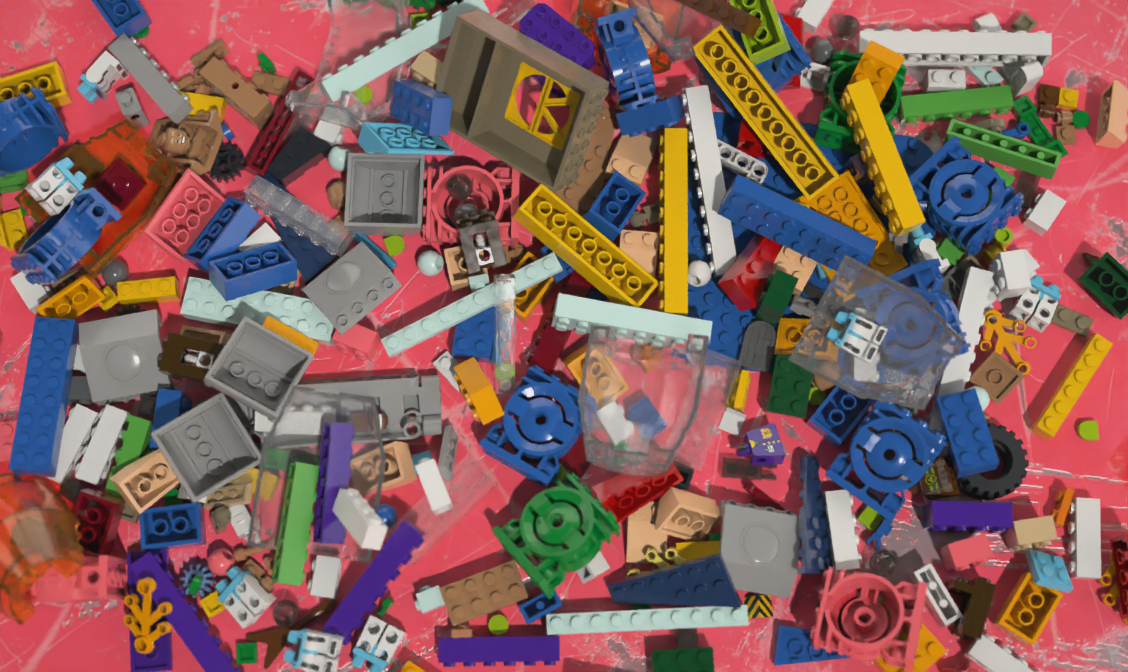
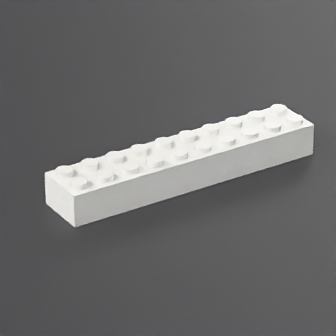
[857,29,1052,68]

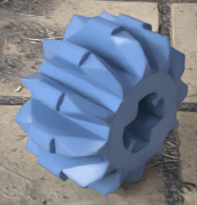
[180,563,215,598]

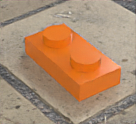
[1050,487,1075,528]

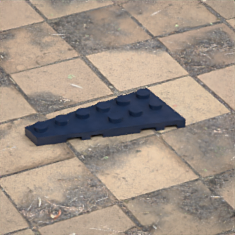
[254,172,347,285]
[797,455,833,575]
[607,552,741,607]

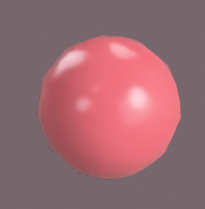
[207,548,235,576]

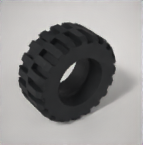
[948,423,1029,500]

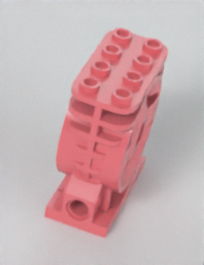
[422,166,520,249]
[4,555,128,603]
[810,567,927,672]

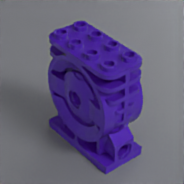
[519,3,595,109]

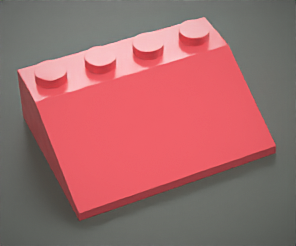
[142,168,226,263]

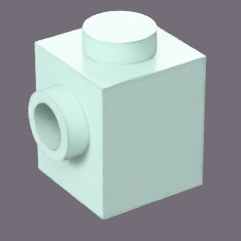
[414,585,445,614]

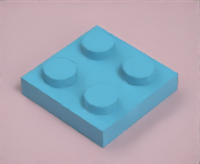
[1025,549,1074,593]

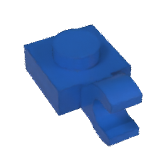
[865,517,893,551]

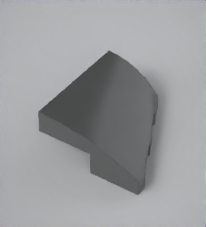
[941,262,967,299]

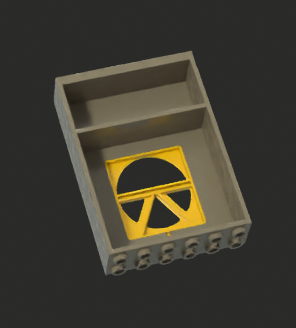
[436,9,610,192]

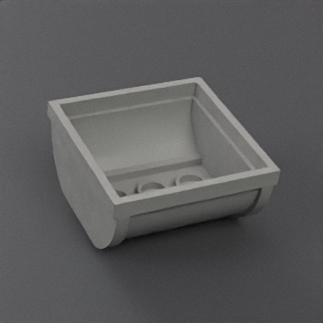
[344,153,425,237]
[204,316,315,423]
[150,392,264,504]

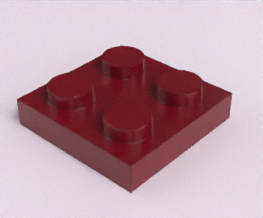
[94,158,147,212]

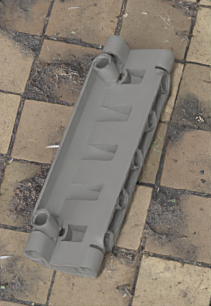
[224,374,442,449]

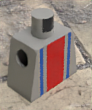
[115,88,151,132]

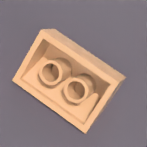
[1095,80,1128,149]
[655,487,722,542]

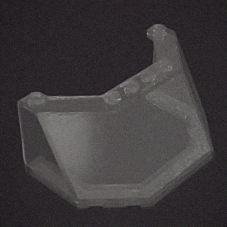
[285,0,413,131]

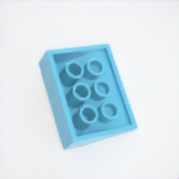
[357,122,455,155]

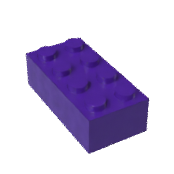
[923,501,1013,535]

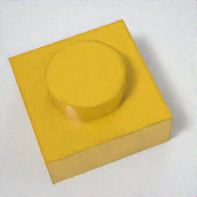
[1056,87,1079,110]
[98,285,118,312]
[199,590,226,619]

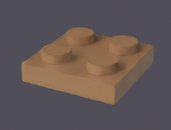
[969,350,1025,404]

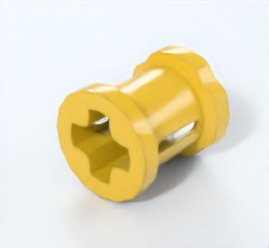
[981,240,1007,264]

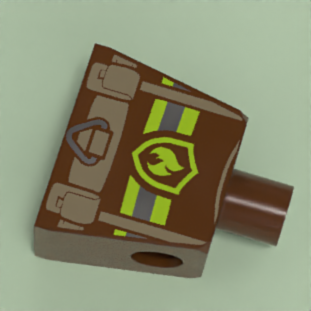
[910,456,961,500]

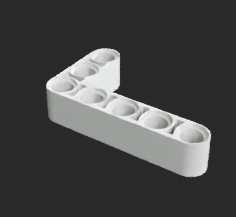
[973,13,1043,97]
[687,128,768,185]

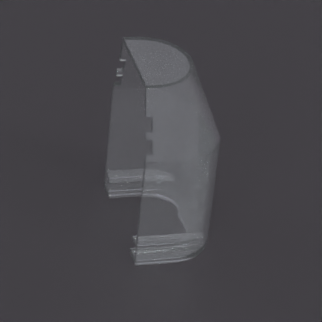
[246,386,387,563]

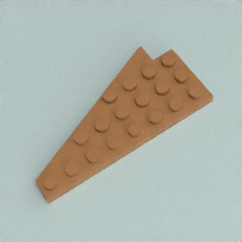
[549,101,618,217]

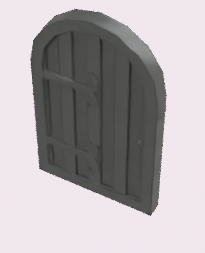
[738,321,776,373]

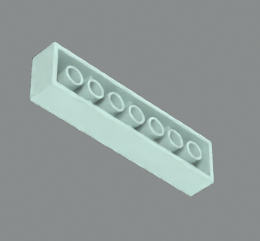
[180,277,336,347]
[551,293,713,355]

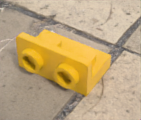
[0,208,30,252]
[725,370,751,414]

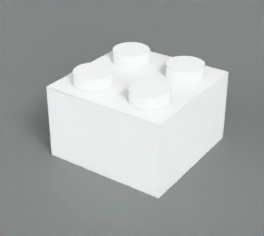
[989,249,1031,299]

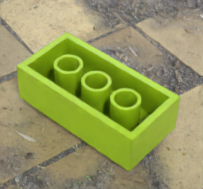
[729,0,791,65]

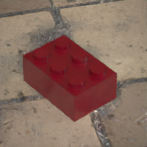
[64,487,126,558]

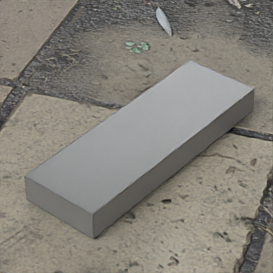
[438,425,459,481]

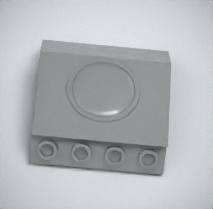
[301,241,402,335]
[79,309,175,405]
[719,500,800,598]

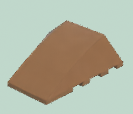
[143,109,224,176]

